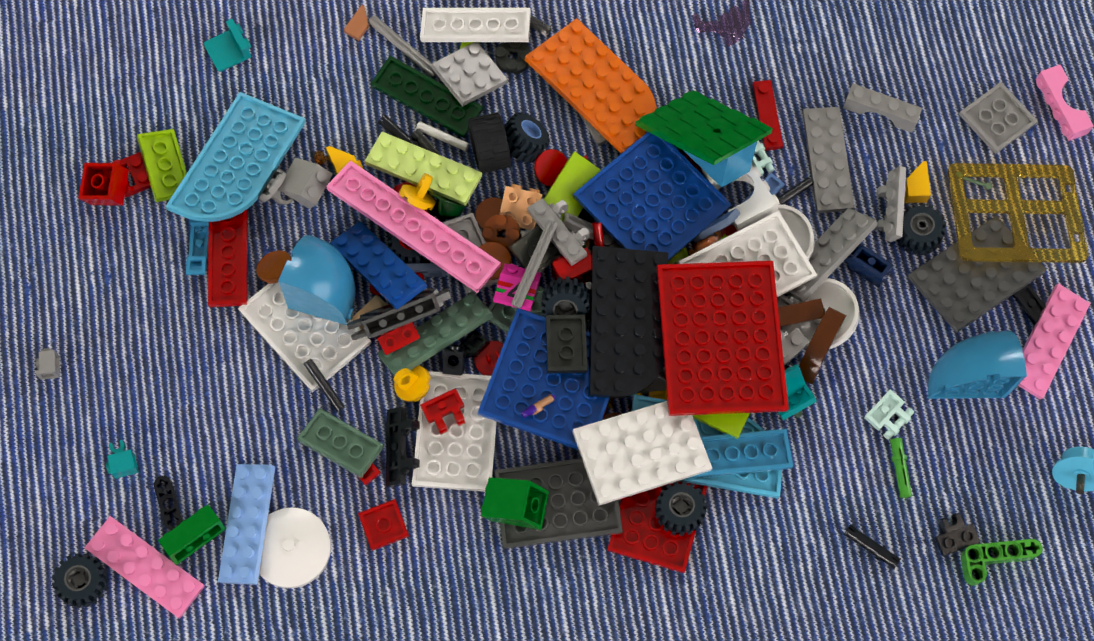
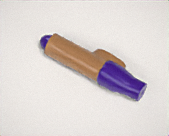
[521,394,556,418]

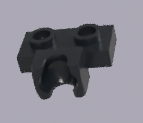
[935,513,980,556]

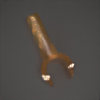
[314,150,330,165]

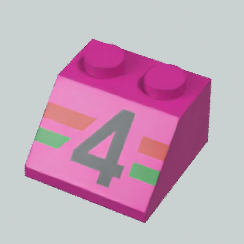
[493,264,542,311]

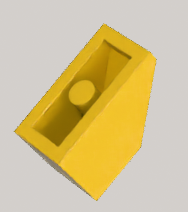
[326,146,363,174]
[904,161,931,203]

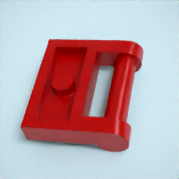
[112,152,151,197]

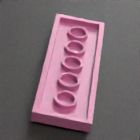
[1017,283,1091,399]
[85,516,205,619]

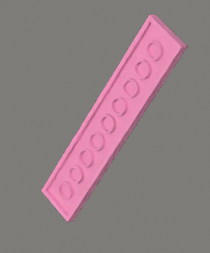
[326,161,501,293]

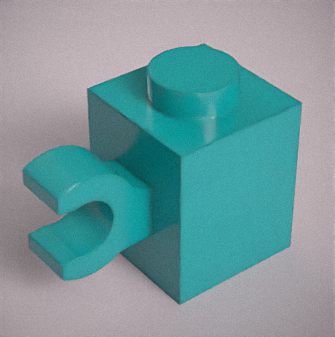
[106,440,139,479]

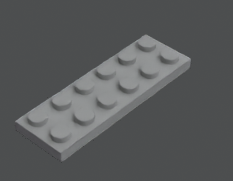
[802,107,855,213]
[786,207,878,302]

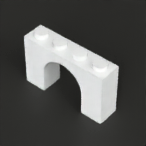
[701,165,780,231]

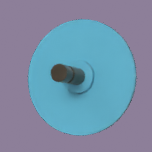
[1052,447,1094,494]

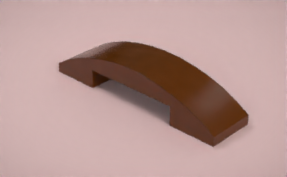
[799,307,847,385]

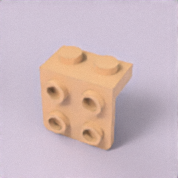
[500,184,544,230]

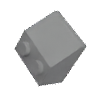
[278,157,333,209]

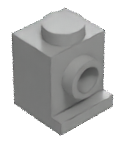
[35,348,60,380]

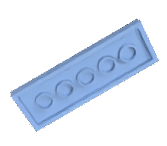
[218,464,275,585]

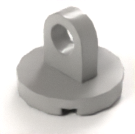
[258,169,294,205]

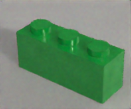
[158,504,226,565]

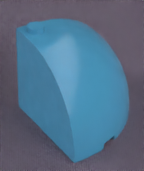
[278,235,356,325]
[928,331,1027,399]

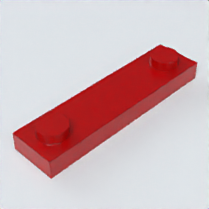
[752,80,783,151]

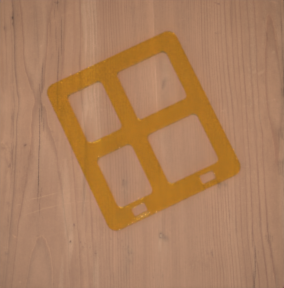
[948,163,1089,263]

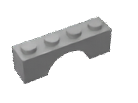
[843,83,922,133]

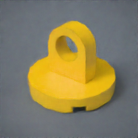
[399,173,436,210]
[393,365,431,402]

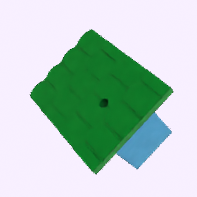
[635,91,773,188]

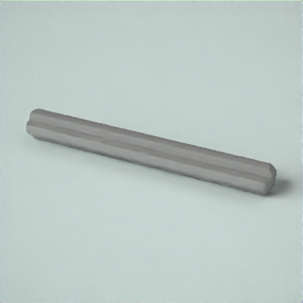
[369,15,436,77]
[512,220,557,308]

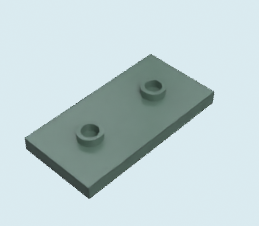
[297,408,384,478]

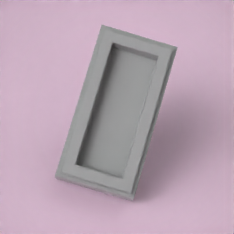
[562,212,594,240]

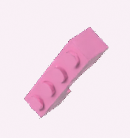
[1036,64,1094,141]

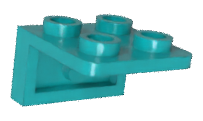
[204,19,252,72]
[777,365,817,421]

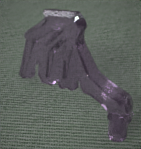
[692,0,752,46]

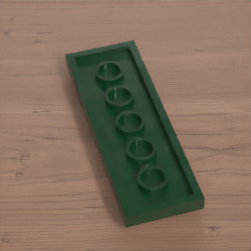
[370,56,483,138]

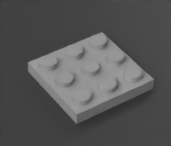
[431,42,508,107]
[959,82,1038,155]

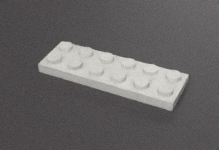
[420,8,531,42]

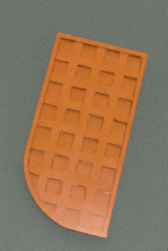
[524,18,657,154]

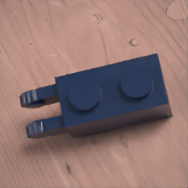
[844,246,893,288]

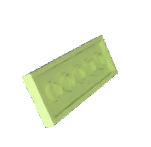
[365,132,482,206]

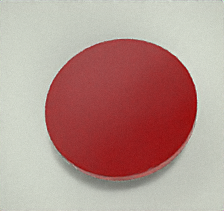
[534,149,568,187]
[474,341,504,376]

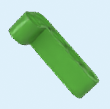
[961,539,1043,586]

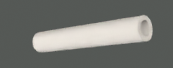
[416,121,470,152]

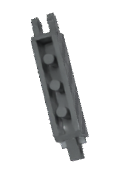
[346,287,451,340]

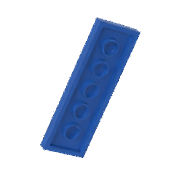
[330,221,427,310]

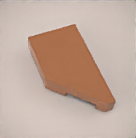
[343,5,369,41]

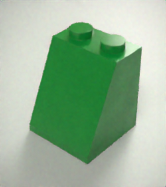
[481,477,549,530]

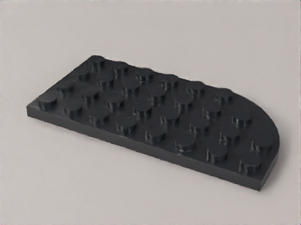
[589,246,668,398]

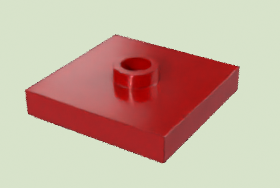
[358,499,409,551]

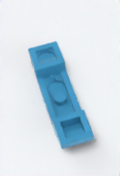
[186,219,209,275]

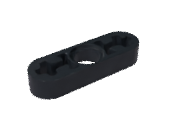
[154,476,184,531]

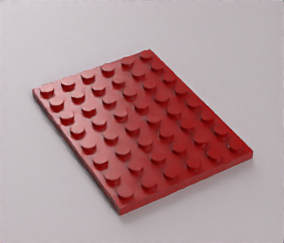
[657,261,789,416]

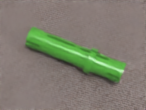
[889,438,913,498]

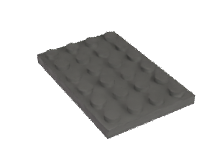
[908,216,1047,333]
[495,458,623,549]

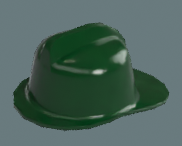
[429,192,469,219]

